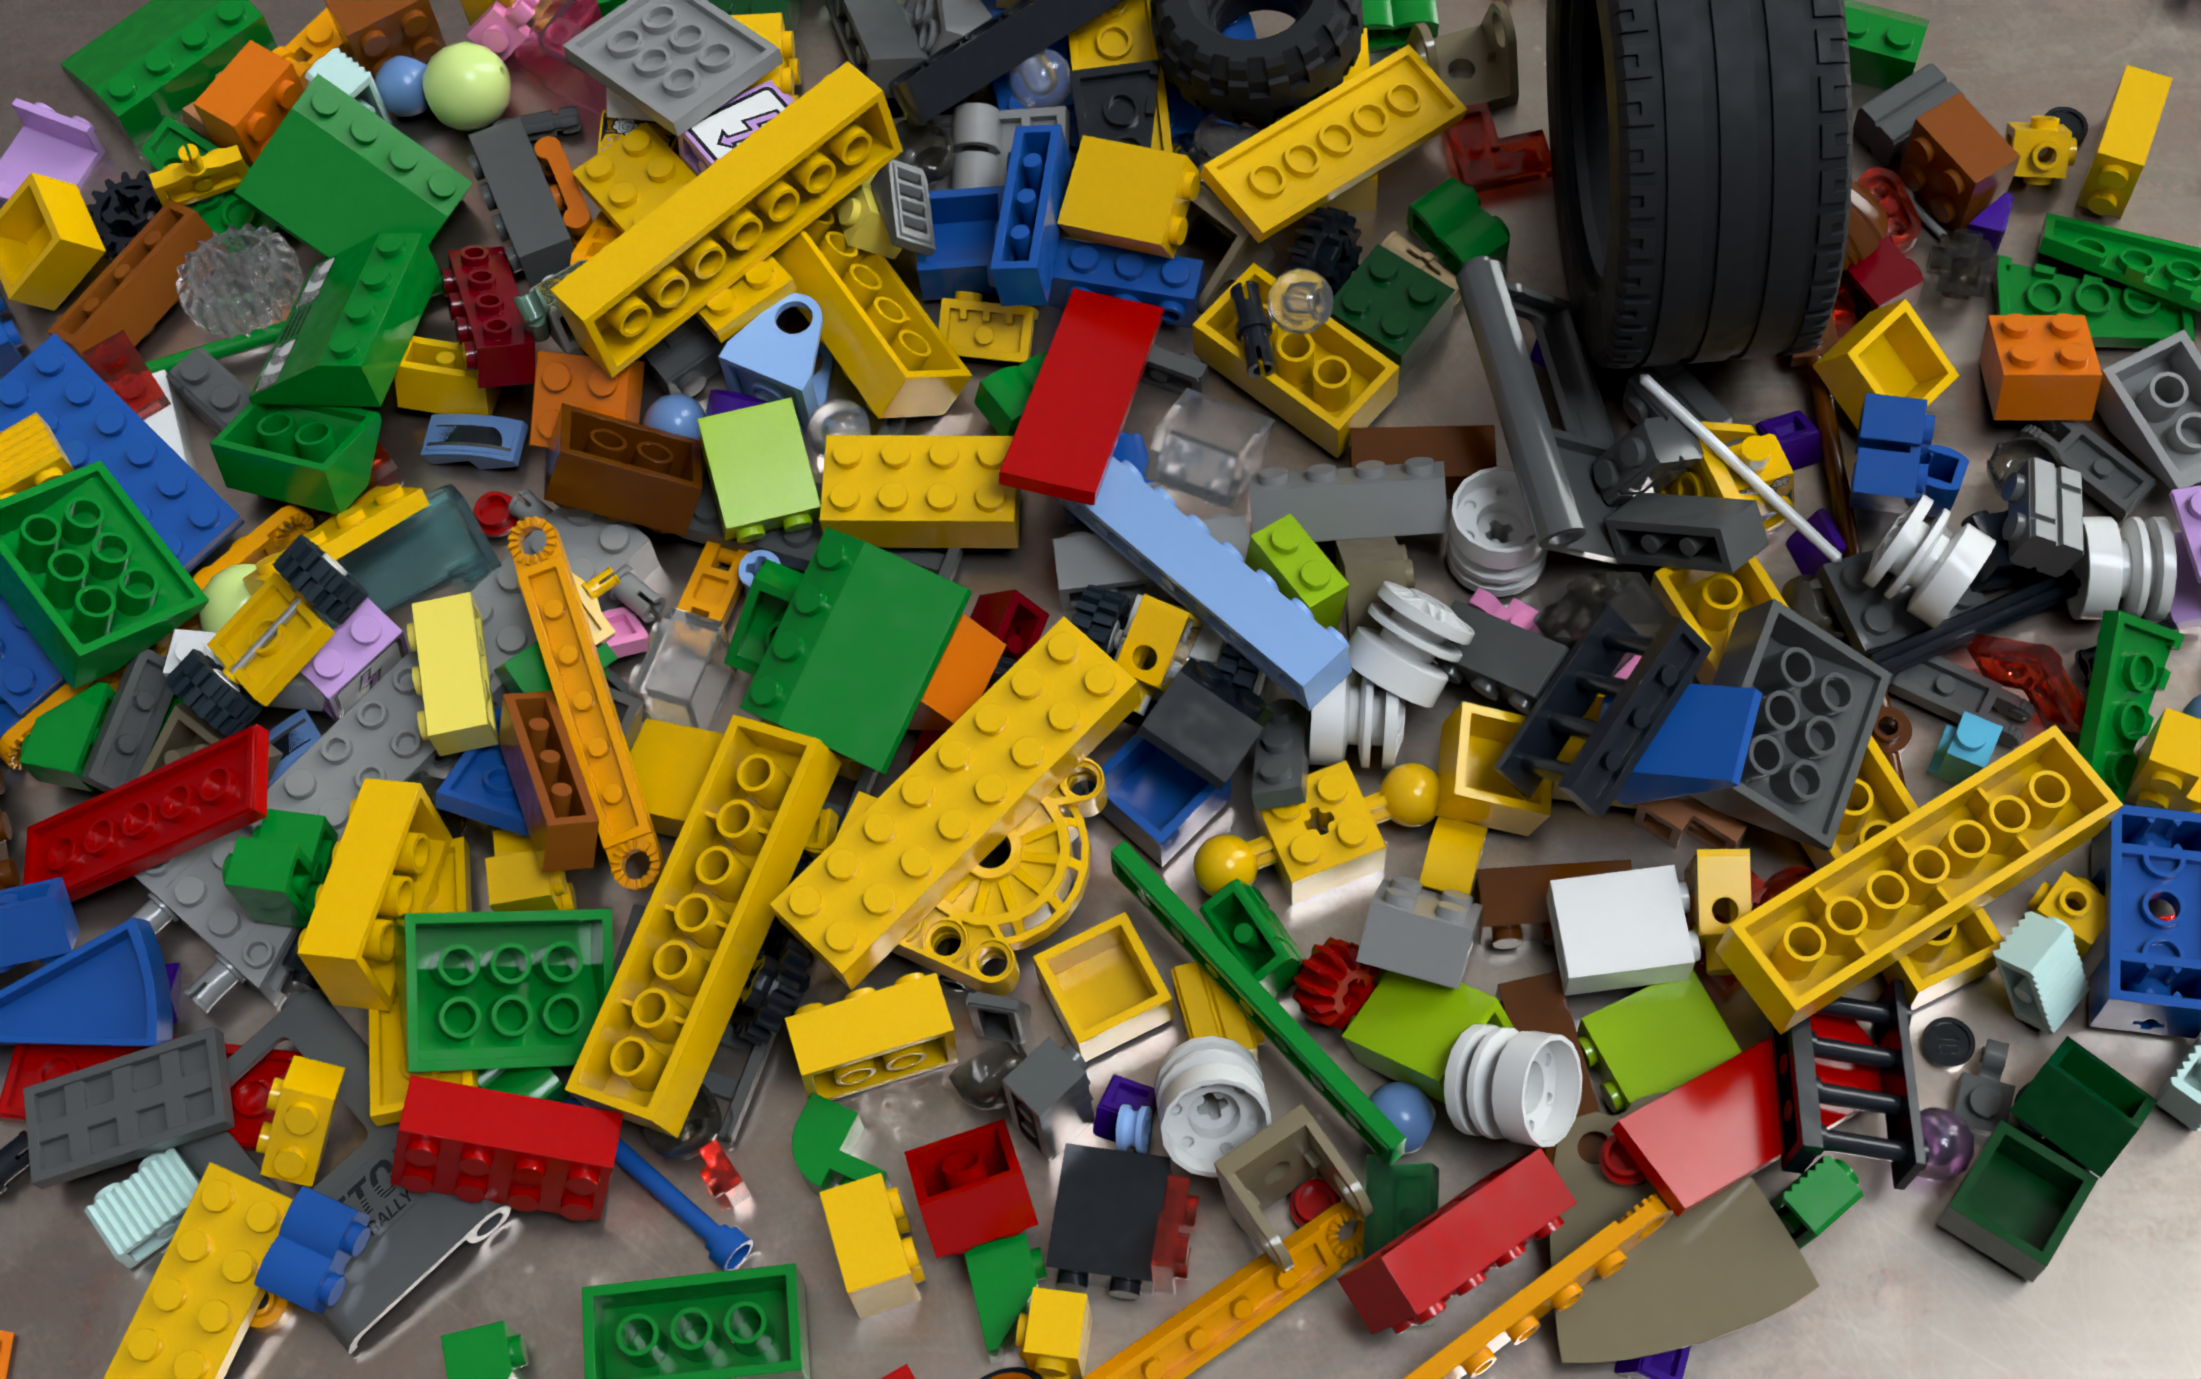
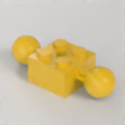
[1193,760,1440,905]

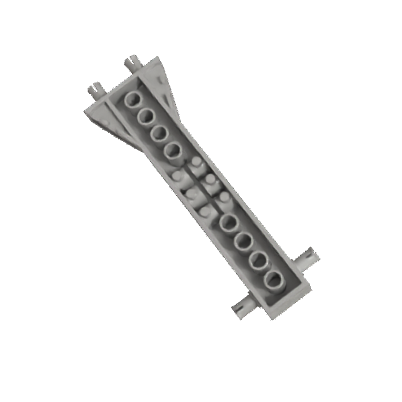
[130,489,666,1014]

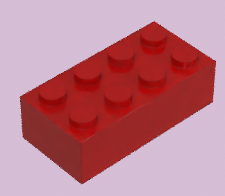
[390,1075,623,1221]
[1337,1147,1577,1335]

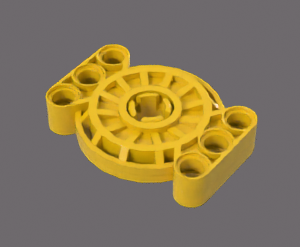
[892,758,1108,996]

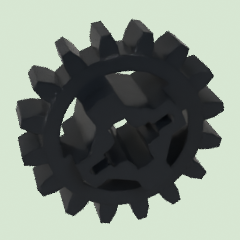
[86,170,163,260]
[1285,206,1363,310]
[734,934,811,1046]

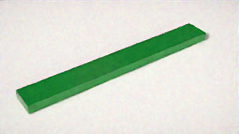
[1111,840,1406,1166]

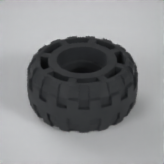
[1150,0,1364,125]

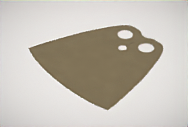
[1550,1093,1820,1363]

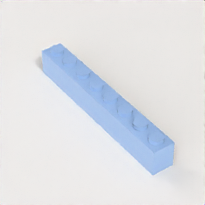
[1053,456,1352,711]

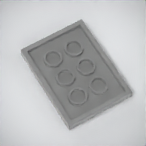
[562,0,783,137]

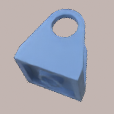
[718,293,833,437]

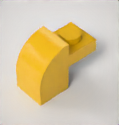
[1419,816,1488,896]

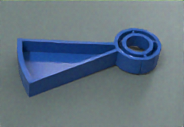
[0,917,173,1048]

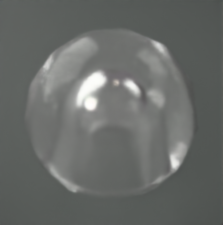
[1009,48,1071,109]
[1267,268,1333,335]
[807,399,870,459]

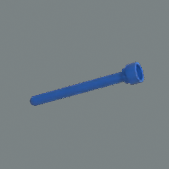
[562,1098,753,1271]

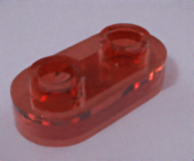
[1858,168,1921,253]

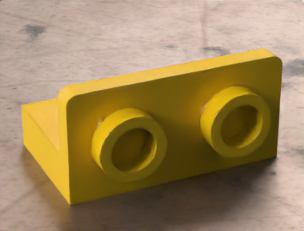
[938,291,1039,364]

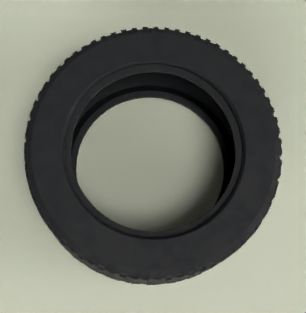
[1546,0,1853,369]

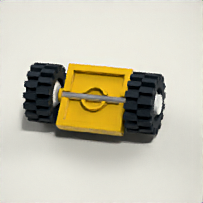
[165,534,369,736]

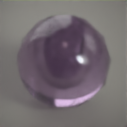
[1917,1107,1974,1183]

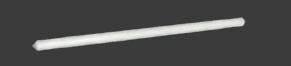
[1640,374,1842,563]

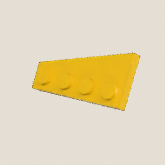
[243,483,430,596]

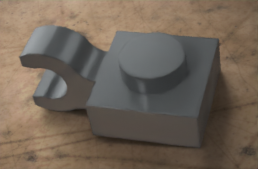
[1949,1039,2016,1137]

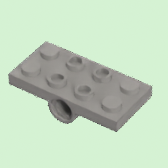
[892,103,1070,191]

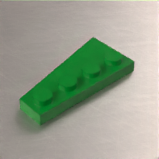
[140,115,286,276]
[2038,213,2201,312]
[1992,254,2195,348]
[2078,610,2185,804]

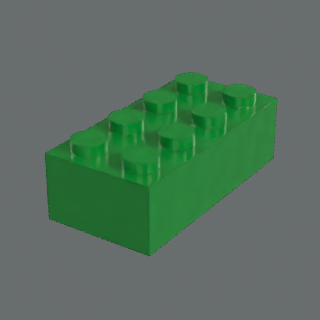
[582,1263,810,1379]

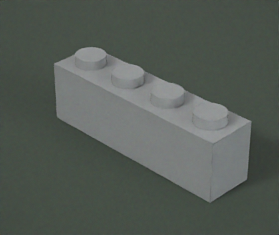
[1249,457,1448,542]
[1053,514,1249,612]

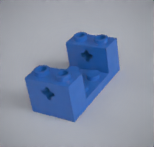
[2089,805,2201,1039]

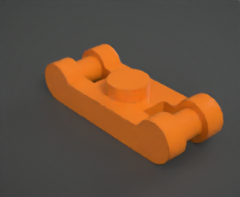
[534,136,593,248]

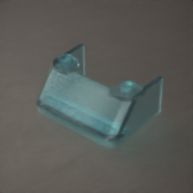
[312,484,502,629]

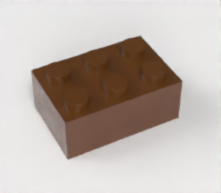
[544,403,702,537]

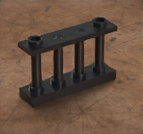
[1493,603,1712,819]
[1767,979,1929,1190]

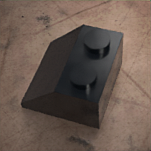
[1136,657,1274,790]

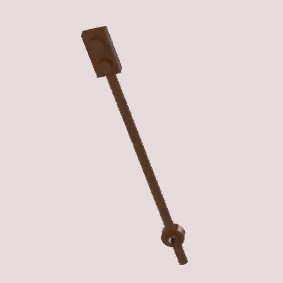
[1789,310,1912,788]

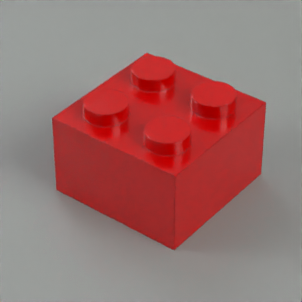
[904,1119,1039,1259]

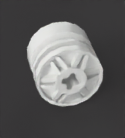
[1445,466,1548,597]
[1862,494,1996,629]
[2066,517,2177,620]
[1348,581,1475,708]
[1309,675,1406,769]
[1444,1024,1583,1147]
[1154,1036,1272,1178]

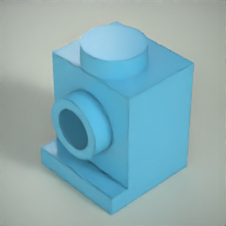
[1926,711,2003,785]

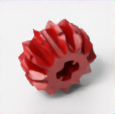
[1292,937,1379,1029]

